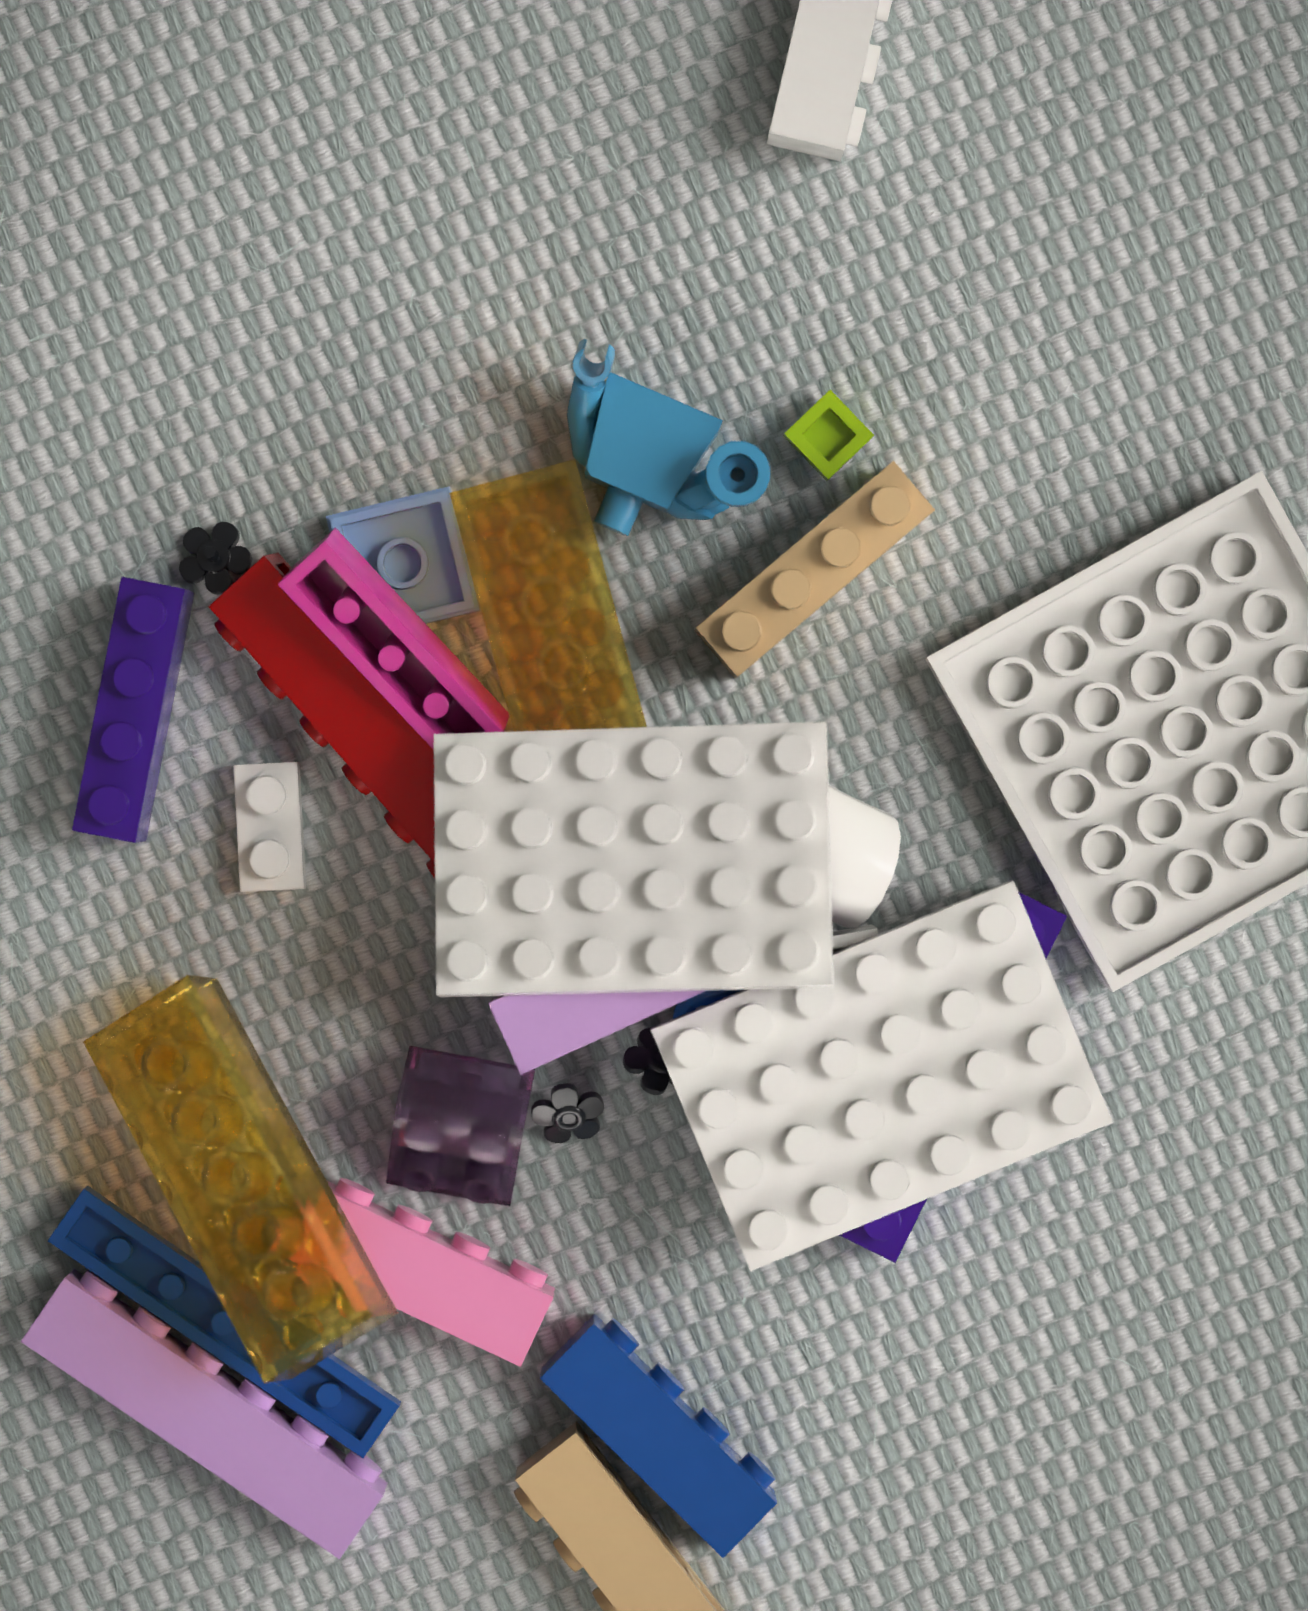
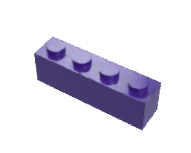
[72,576,195,843]

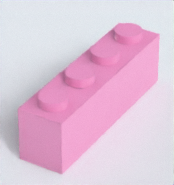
[288,1178,555,1367]

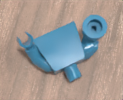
[566,339,770,536]

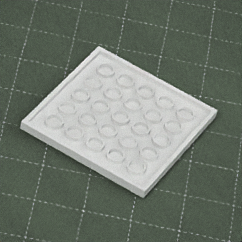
[925,471,1308,992]

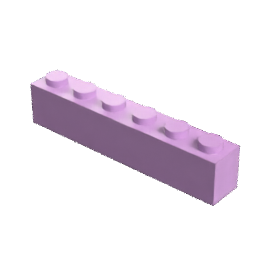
[21,1269,387,1559]

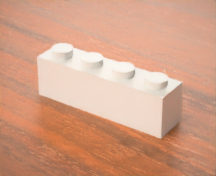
[767,0,892,162]

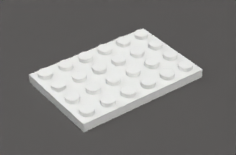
[434,722,834,997]
[651,880,1113,1271]

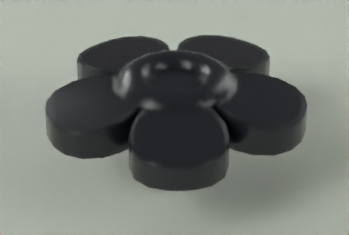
[179,522,252,595]
[623,1027,674,1095]
[531,1083,604,1143]

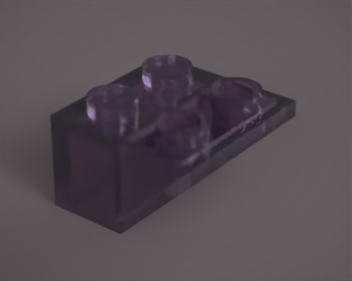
[386,1045,535,1206]

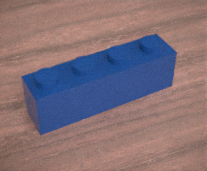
[540,1313,777,1558]

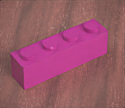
[278,527,510,750]

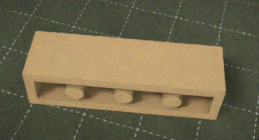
[694,461,935,679]
[514,1421,725,1611]

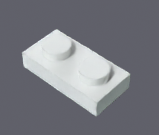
[233,762,306,892]

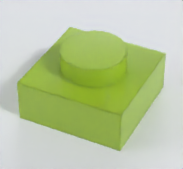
[783,389,874,481]

